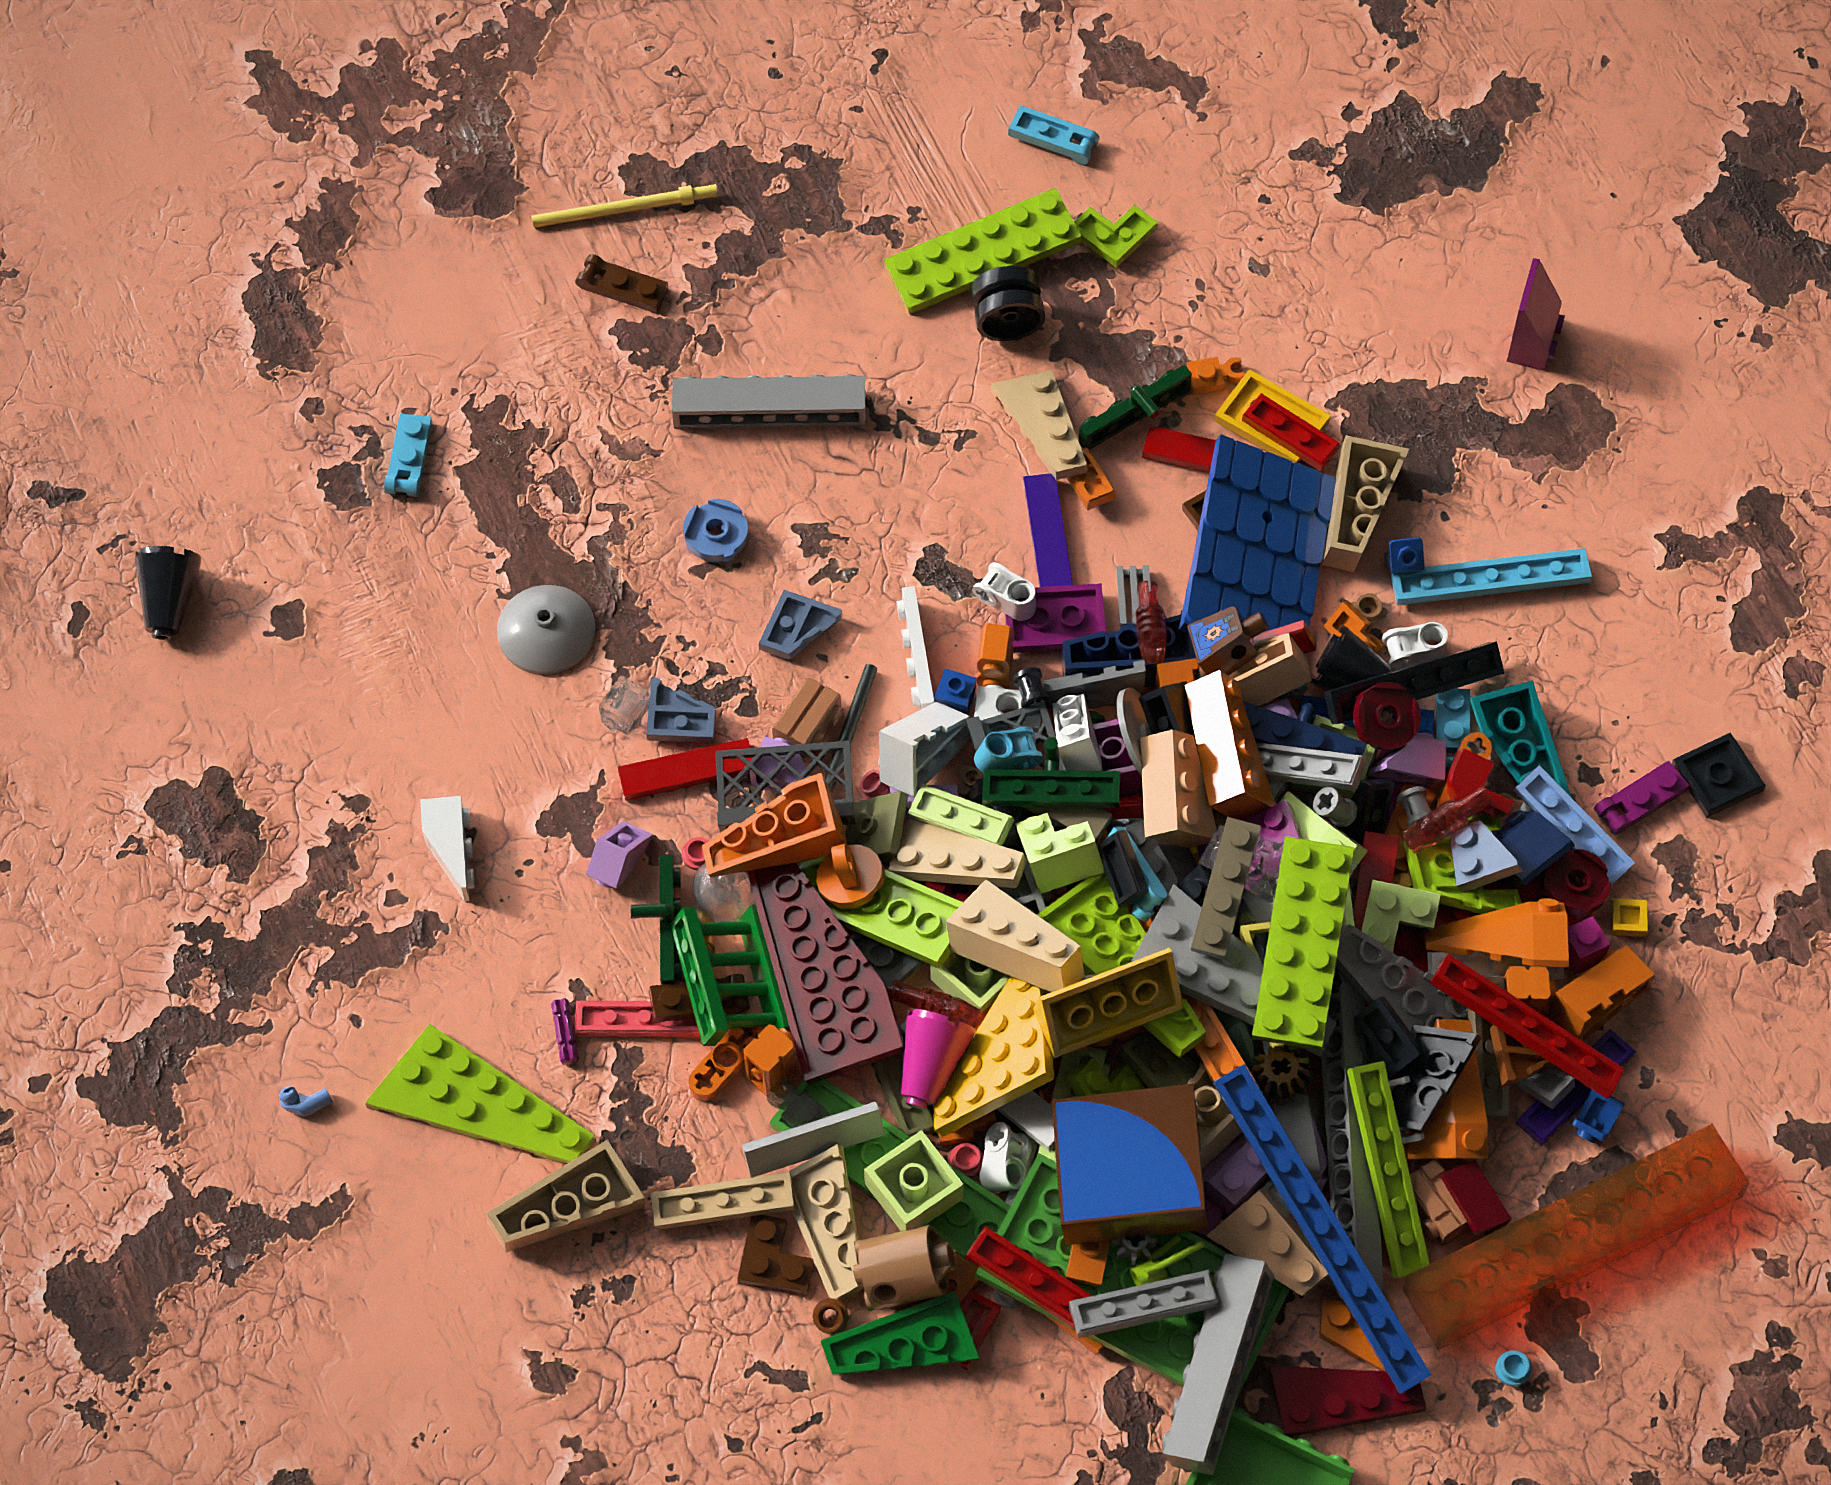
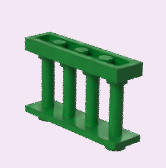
[670,904,790,1046]

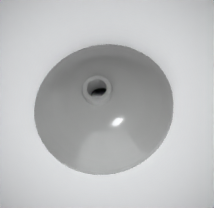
[497,585,596,675]

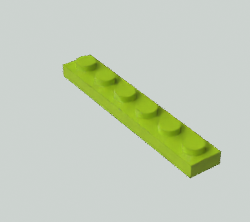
[1347,1061,1431,1278]

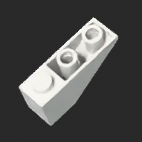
[1052,693,1103,771]
[420,796,475,902]

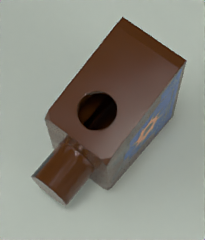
[1187,606,1269,676]

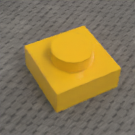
[1611,899,1648,937]

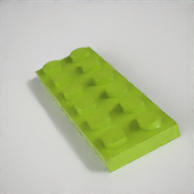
[884,187,1082,315]
[1252,836,1354,1050]
[796,854,963,968]

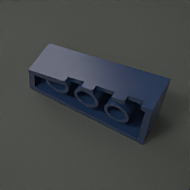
[1062,610,1198,687]

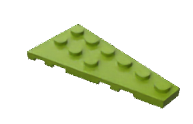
[1037,866,1206,1058]
[365,1024,595,1164]

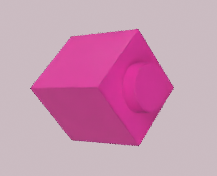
[1568,916,1610,974]

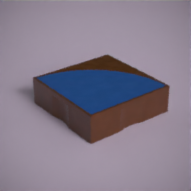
[1052,1083,1209,1245]

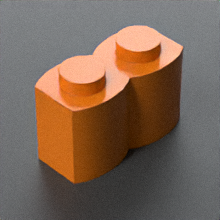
[977,623,1015,689]

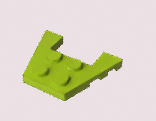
[1403,815,1522,914]

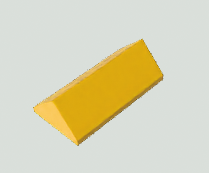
[1033,948,1184,1058]

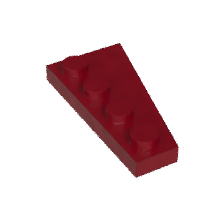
[1268,1365,1426,1437]

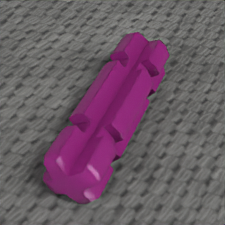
[551,998,579,1065]

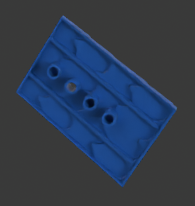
[1179,434,1336,655]

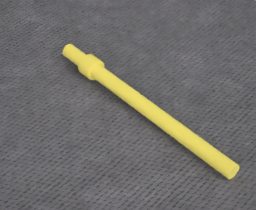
[531,184,718,228]

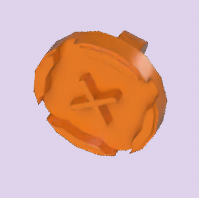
[816,843,885,909]

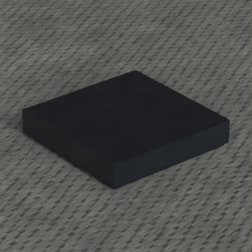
[1672,732,1766,818]

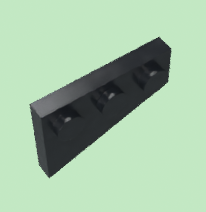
[1394,1024,1482,1134]

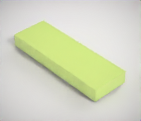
[908,783,1014,846]

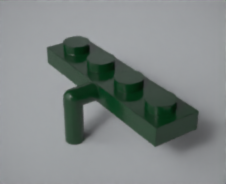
[1079,364,1192,450]
[982,737,1121,808]
[631,855,682,985]

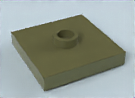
[845,791,908,860]

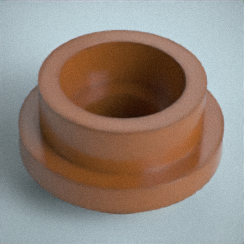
[813,1298,849,1334]

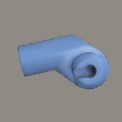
[279,1086,333,1117]

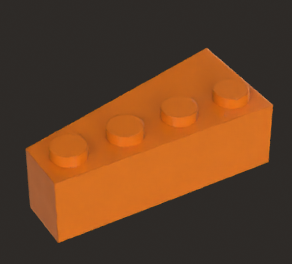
[1185,670,1275,820]

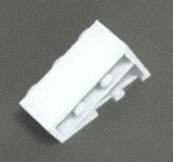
[878,702,970,797]

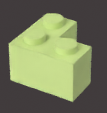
[1015,813,1105,894]
[1362,880,1441,953]

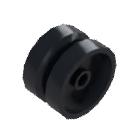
[970,265,1045,342]

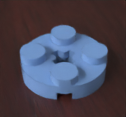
[683,499,749,563]

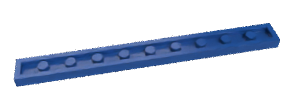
[1213,1064,1432,1394]

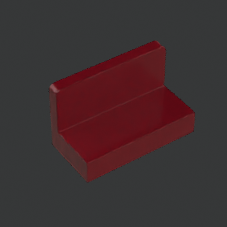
[1441,1160,1512,1240]

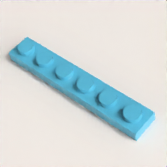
[1391,548,1592,606]

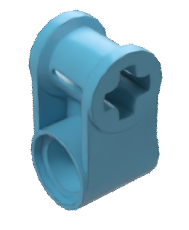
[974,726,1044,773]

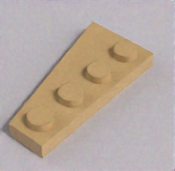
[990,370,1087,480]
[789,1144,864,1301]

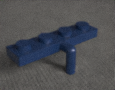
[1243,701,1367,756]

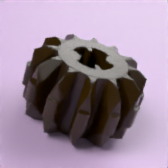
[1252,1044,1313,1106]

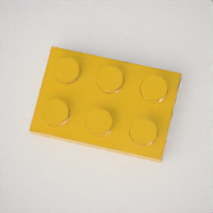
[1214,369,1331,463]

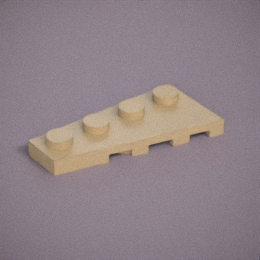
[888,818,1027,888]

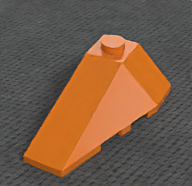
[702,772,848,878]
[1423,898,1569,967]
[1405,1019,1488,1160]

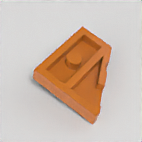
[1319,1299,1394,1371]

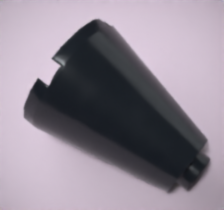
[135,546,201,640]
[1310,624,1395,690]

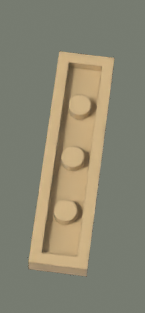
[651,1172,795,1230]

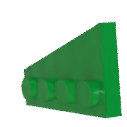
[820,1291,980,1376]

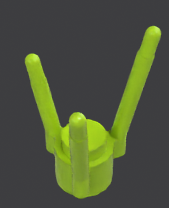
[1130,1235,1214,1286]

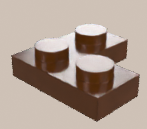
[737,1215,814,1296]

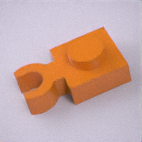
[1186,357,1245,395]

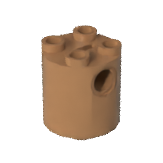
[853,1224,956,1311]

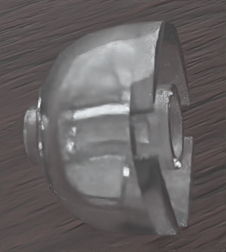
[692,863,755,922]

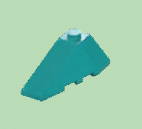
[1470,680,1572,798]

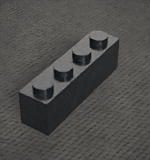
[1138,681,1219,813]

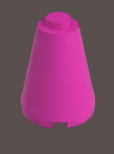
[901,1009,975,1110]

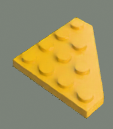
[933,976,1054,1136]

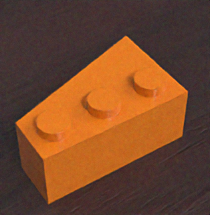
[1547,945,1655,1042]

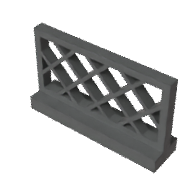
[966,701,1066,849]
[716,741,856,832]

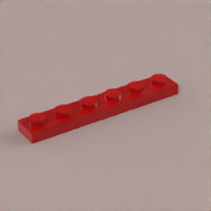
[1430,953,1625,1099]

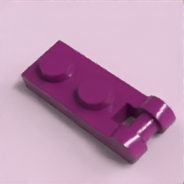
[1594,760,1689,835]

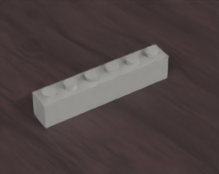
[672,374,866,428]
[1162,1254,1274,1475]

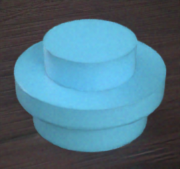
[1495,1350,1532,1387]

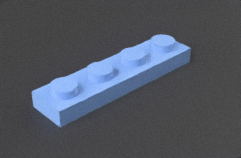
[1513,765,1635,885]

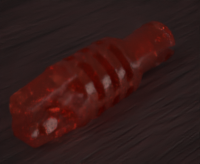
[1135,581,1167,664]
[1402,785,1493,853]
[889,979,982,1029]

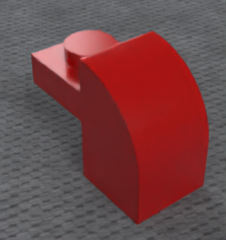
[1446,748,1514,819]

